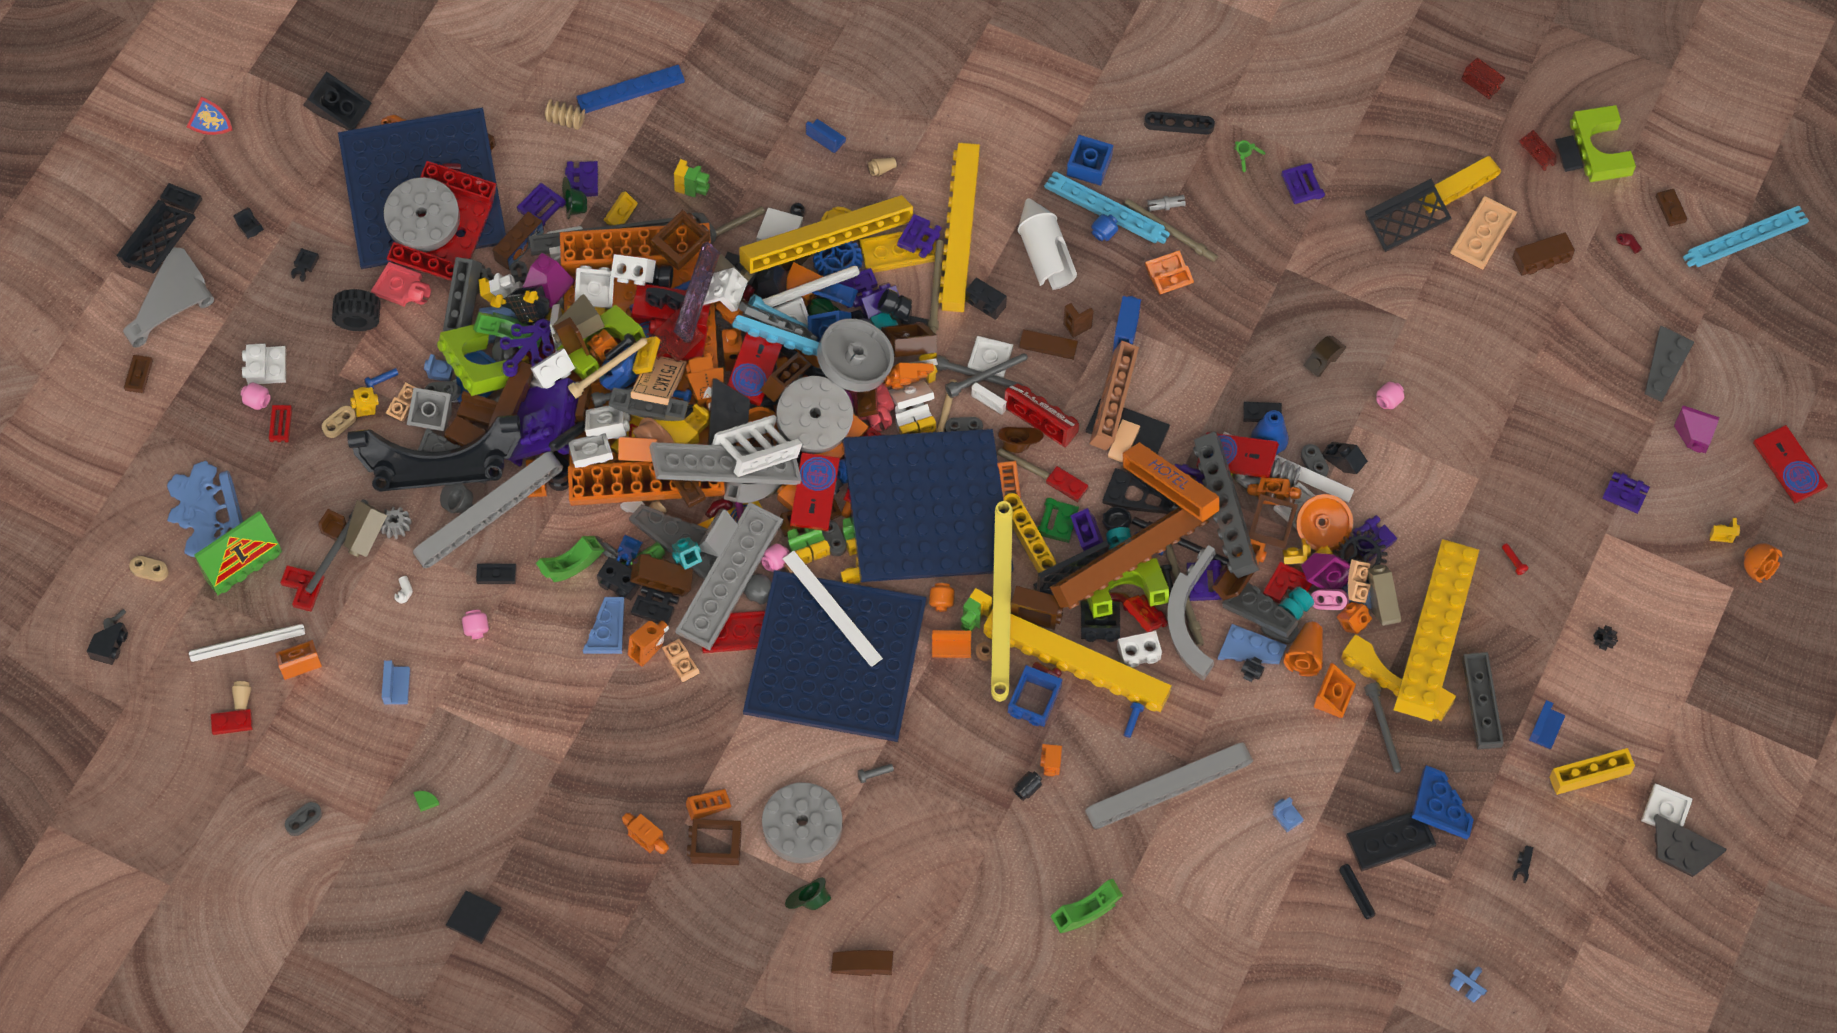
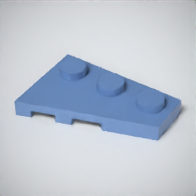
[583,597,625,654]
[1218,624,1287,664]

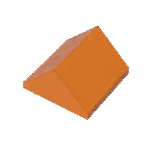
[275,640,322,680]
[1314,663,1356,718]

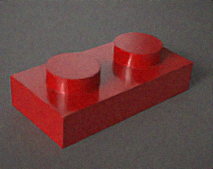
[1046,466,1089,503]
[211,709,253,735]

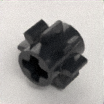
[1593,625,1618,651]
[1241,657,1265,682]

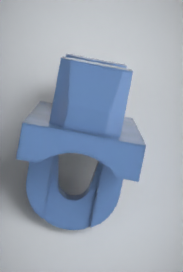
[1449,966,1487,1003]

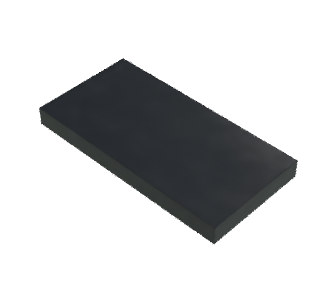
[1086,399,1170,455]
[1346,811,1436,872]

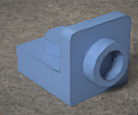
[424,354,454,381]
[1273,797,1304,832]

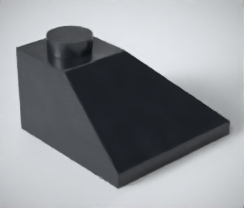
[754,265,787,308]

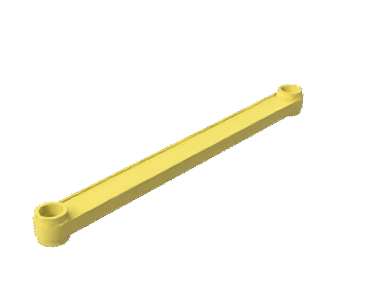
[991,501,1012,702]

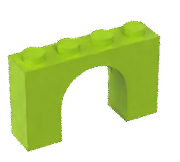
[1570,105,1636,182]
[557,304,646,380]
[437,324,511,396]
[1087,558,1169,618]

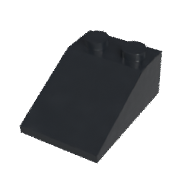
[303,71,372,130]

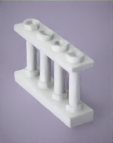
[712,415,802,477]

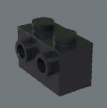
[965,277,1007,320]
[597,557,641,601]

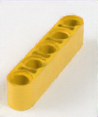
[1419,156,1501,213]
[1003,493,1056,573]

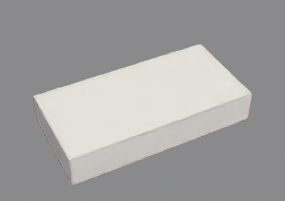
[971,382,1007,415]

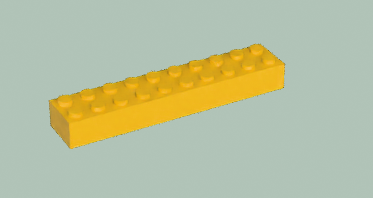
[1394,539,1479,721]

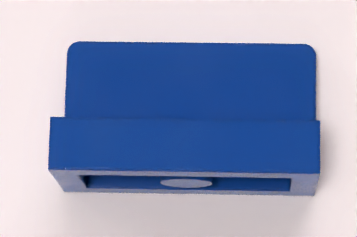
[806,119,846,153]
[812,283,858,308]
[1529,700,1565,749]

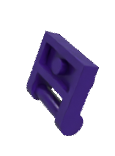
[1281,163,1325,204]
[517,183,566,227]
[1186,560,1222,601]

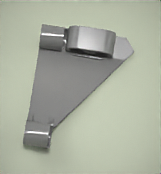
[123,247,214,348]

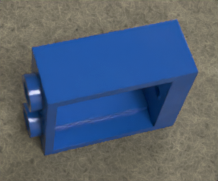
[1113,296,1141,352]
[1008,665,1062,727]

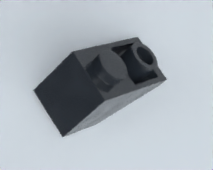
[1322,442,1368,474]
[86,622,128,665]

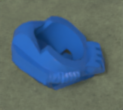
[599,345,639,390]

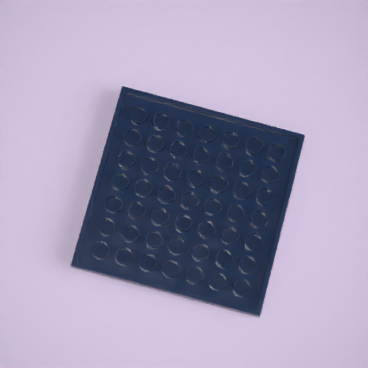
[338,107,506,269]
[842,429,1014,582]
[743,570,927,742]

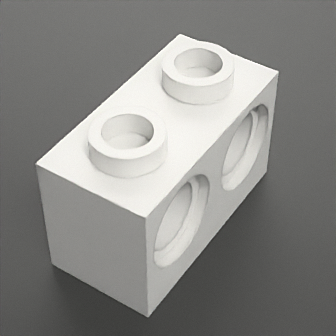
[611,254,656,286]
[1117,631,1162,668]

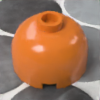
[1744,543,1782,583]

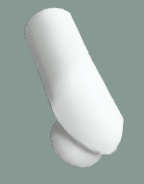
[394,576,413,604]

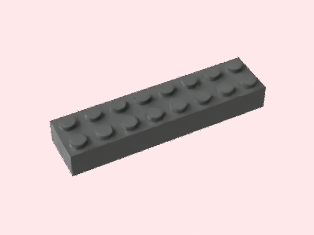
[1462,652,1504,750]

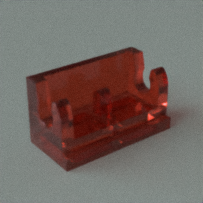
[1461,57,1505,100]
[1519,130,1556,171]

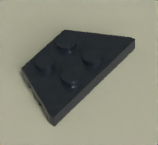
[708,378,750,445]
[1654,814,1727,877]

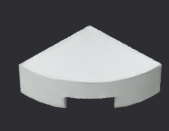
[620,501,645,513]

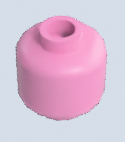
[241,382,270,410]
[1376,382,1404,410]
[761,544,790,572]
[462,610,489,639]

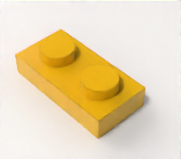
[604,192,638,226]
[632,336,661,375]

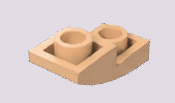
[386,382,416,422]
[1108,419,1140,463]
[1348,559,1371,603]
[662,639,699,682]

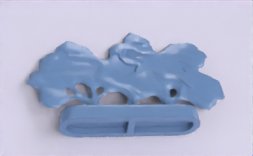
[167,461,243,557]

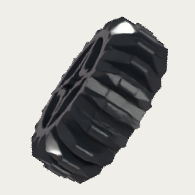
[1335,530,1388,568]

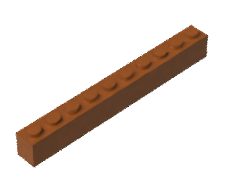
[1050,506,1213,609]

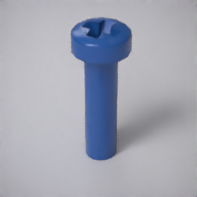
[364,368,399,389]
[672,389,692,402]
[1124,702,1145,738]

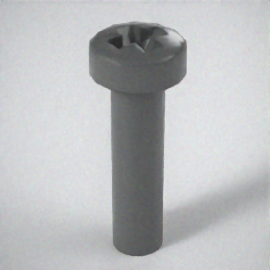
[858,764,894,783]

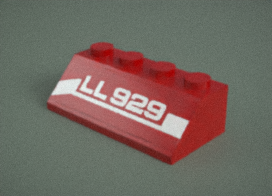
[1005,383,1079,448]

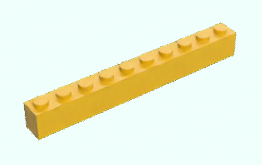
[939,143,980,312]
[739,195,913,274]
[983,609,1172,713]

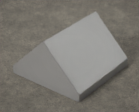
[407,388,452,431]
[698,509,738,557]

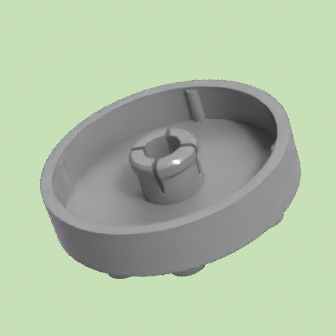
[384,178,460,252]
[817,319,894,392]
[776,376,853,454]
[762,782,843,863]

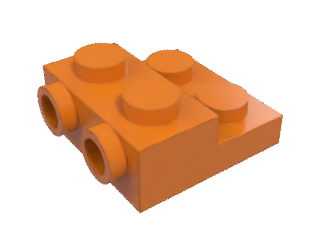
[883,363,934,390]

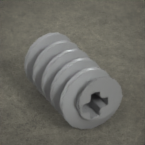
[1269,458,1301,487]

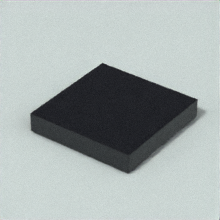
[446,891,502,944]

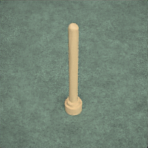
[567,338,647,399]

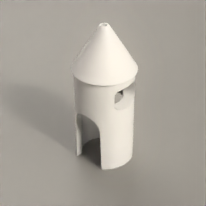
[1018,198,1077,290]

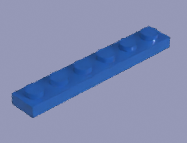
[576,64,685,113]

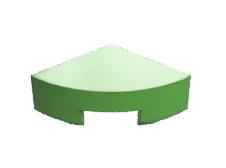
[413,791,440,812]

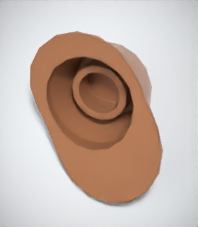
[633,417,674,443]

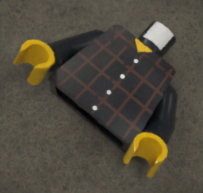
[490,285,550,328]

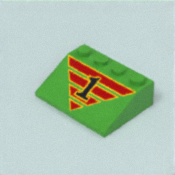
[194,511,282,595]

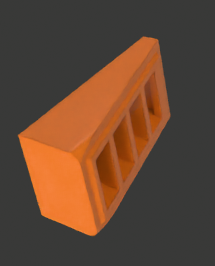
[997,461,1021,500]
[686,789,731,820]

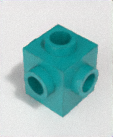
[672,537,702,569]

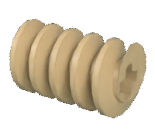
[545,99,585,130]

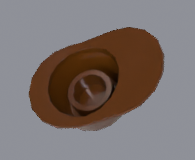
[998,427,1044,453]

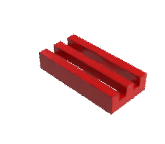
[269,405,292,442]

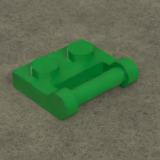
[1037,498,1079,543]

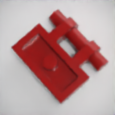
[1123,594,1168,633]

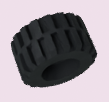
[332,289,381,331]

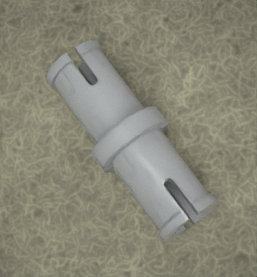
[1147,195,1186,212]

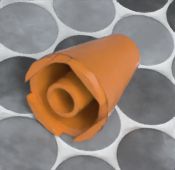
[1284,621,1323,677]

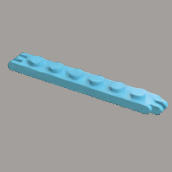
[1044,171,1170,244]
[1683,206,1809,267]
[732,315,855,359]

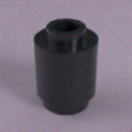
[1013,771,1042,801]

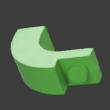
[474,312,542,352]
[536,536,605,582]
[1051,879,1123,933]

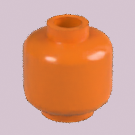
[929,583,955,612]

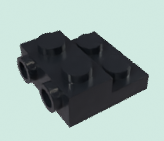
[1081,601,1120,642]

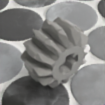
[380,506,412,539]

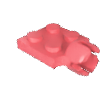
[371,262,431,307]
[847,383,895,431]

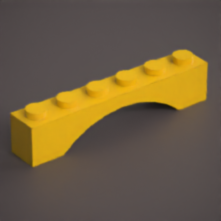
[1341,634,1456,721]

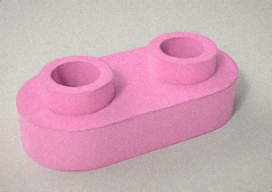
[1311,589,1349,610]

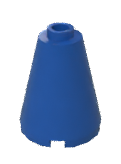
[1251,410,1289,455]

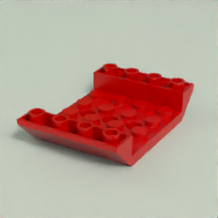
[387,161,497,281]

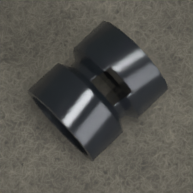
[645,264,673,288]
[877,288,912,321]
[548,457,570,491]

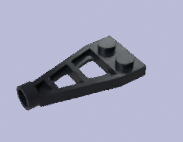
[1102,468,1179,514]

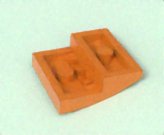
[1145,250,1194,295]

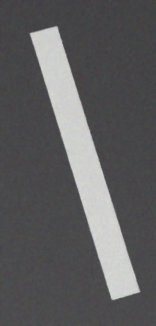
[1223,432,1354,502]
[782,551,883,667]

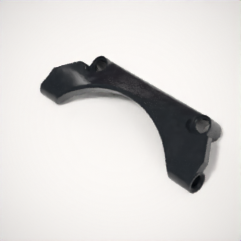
[347,415,522,492]

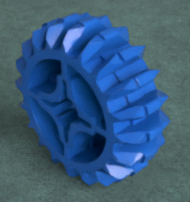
[813,241,863,277]

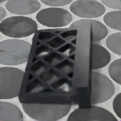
[1365,178,1452,252]
[116,200,196,274]
[1033,541,1109,595]

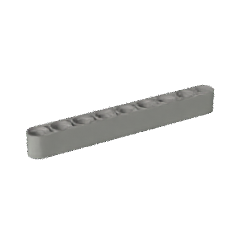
[413,451,563,568]
[1085,742,1253,829]

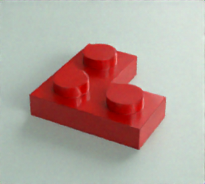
[1263,562,1313,603]
[280,565,325,612]

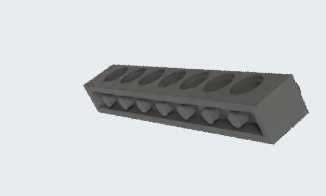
[1193,431,1259,578]

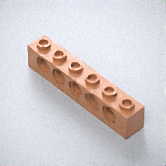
[1089,341,1139,451]

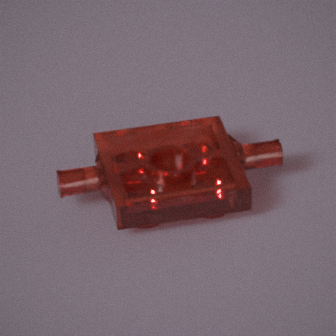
[651,309,705,362]

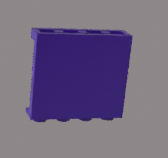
[508,378,579,467]

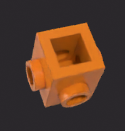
[587,329,618,363]
[1337,602,1372,634]

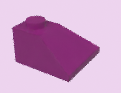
[522,253,574,309]
[1674,406,1720,454]
[1301,553,1350,589]

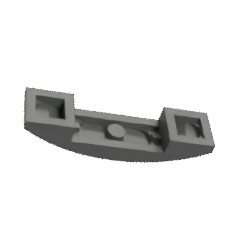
[609,387,689,421]

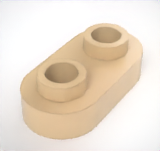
[322,406,356,438]
[129,556,168,581]

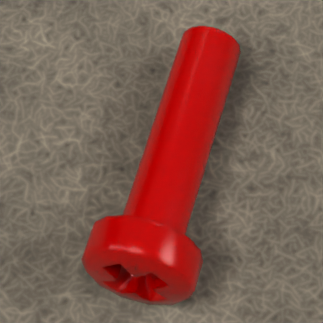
[1502,543,1529,575]

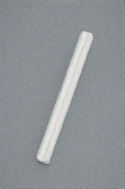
[762,266,860,307]
[189,624,305,662]

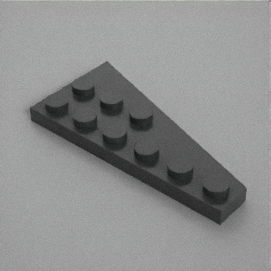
[629,504,717,580]

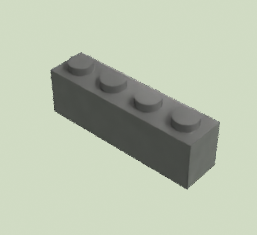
[443,257,482,331]

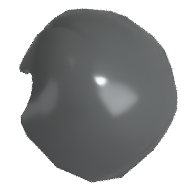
[744,574,772,605]

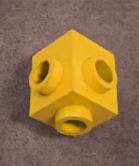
[350,387,379,417]

